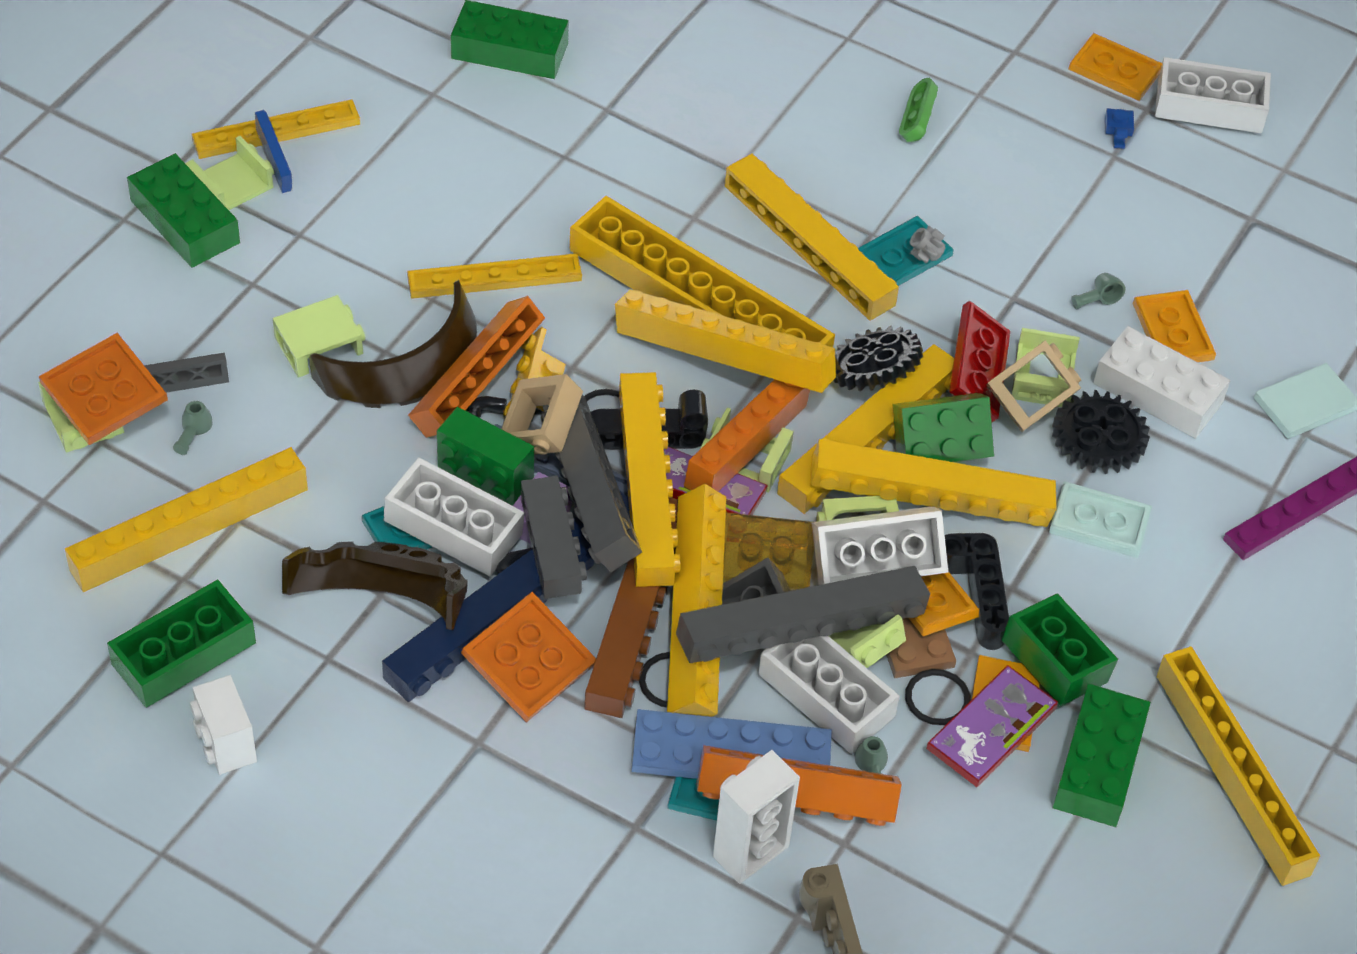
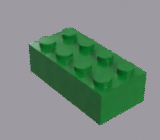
[451,0,569,79]
[127,153,240,268]
[107,579,256,708]
[1053,683,1151,827]

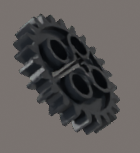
[833,326,923,391]
[1052,390,1150,474]

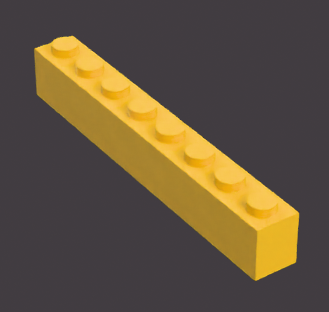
[725,153,899,321]
[615,289,836,393]
[777,344,954,514]
[619,372,680,587]
[811,439,1056,527]
[65,447,308,592]
[667,484,726,717]
[1156,646,1320,886]

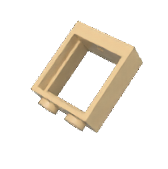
[986,340,1081,432]
[502,374,583,455]

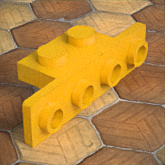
[504,327,566,416]

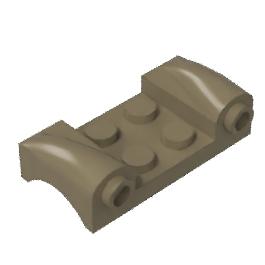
[799,864,863,954]

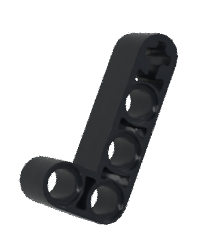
[590,389,708,449]
[944,533,1009,650]

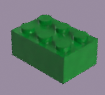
[892,393,994,462]
[437,406,534,506]
[1002,593,1118,706]

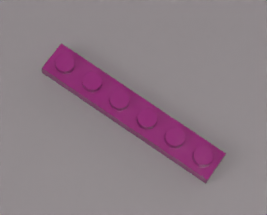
[1223,456,1357,561]

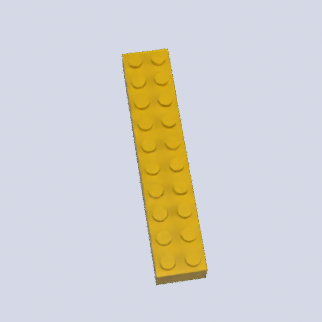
[570,196,835,347]

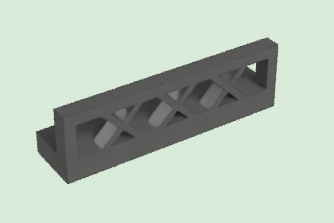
[144,353,229,393]

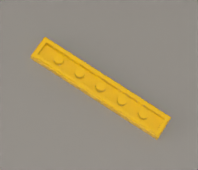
[191,99,360,159]
[407,253,582,299]

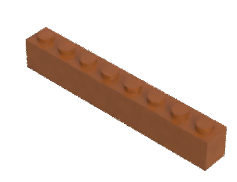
[585,498,678,718]

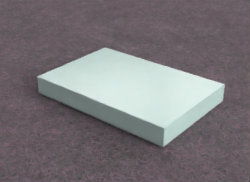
[1254,363,1357,439]
[1049,481,1152,558]

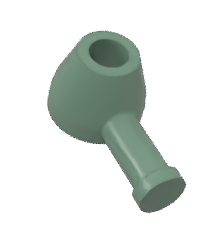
[1071,273,1126,309]
[173,401,213,455]
[855,736,888,774]

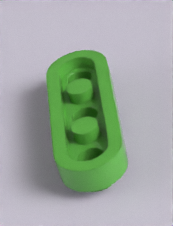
[899,78,938,142]

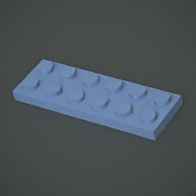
[632,709,832,779]

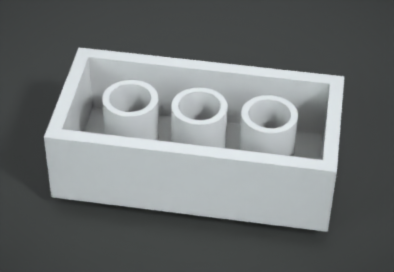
[1155,57,1271,133]
[1093,326,1230,439]
[384,457,525,576]
[812,506,948,585]
[758,636,900,754]
[713,750,800,884]

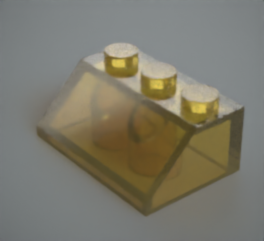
[723,512,814,591]

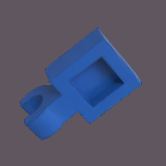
[1105,108,1134,149]

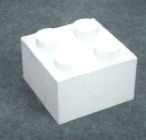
[189,675,257,775]

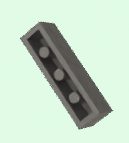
[521,476,587,599]

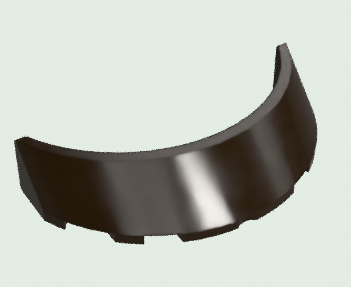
[309,280,477,408]
[282,541,468,631]

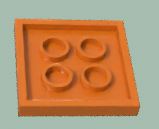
[39,332,168,445]
[461,592,596,723]

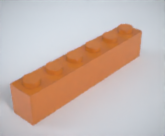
[408,296,545,438]
[684,379,810,492]
[697,745,902,826]

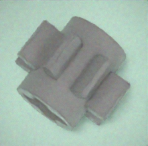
[910,226,945,263]

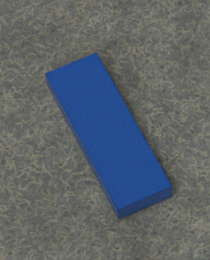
[255,110,292,193]

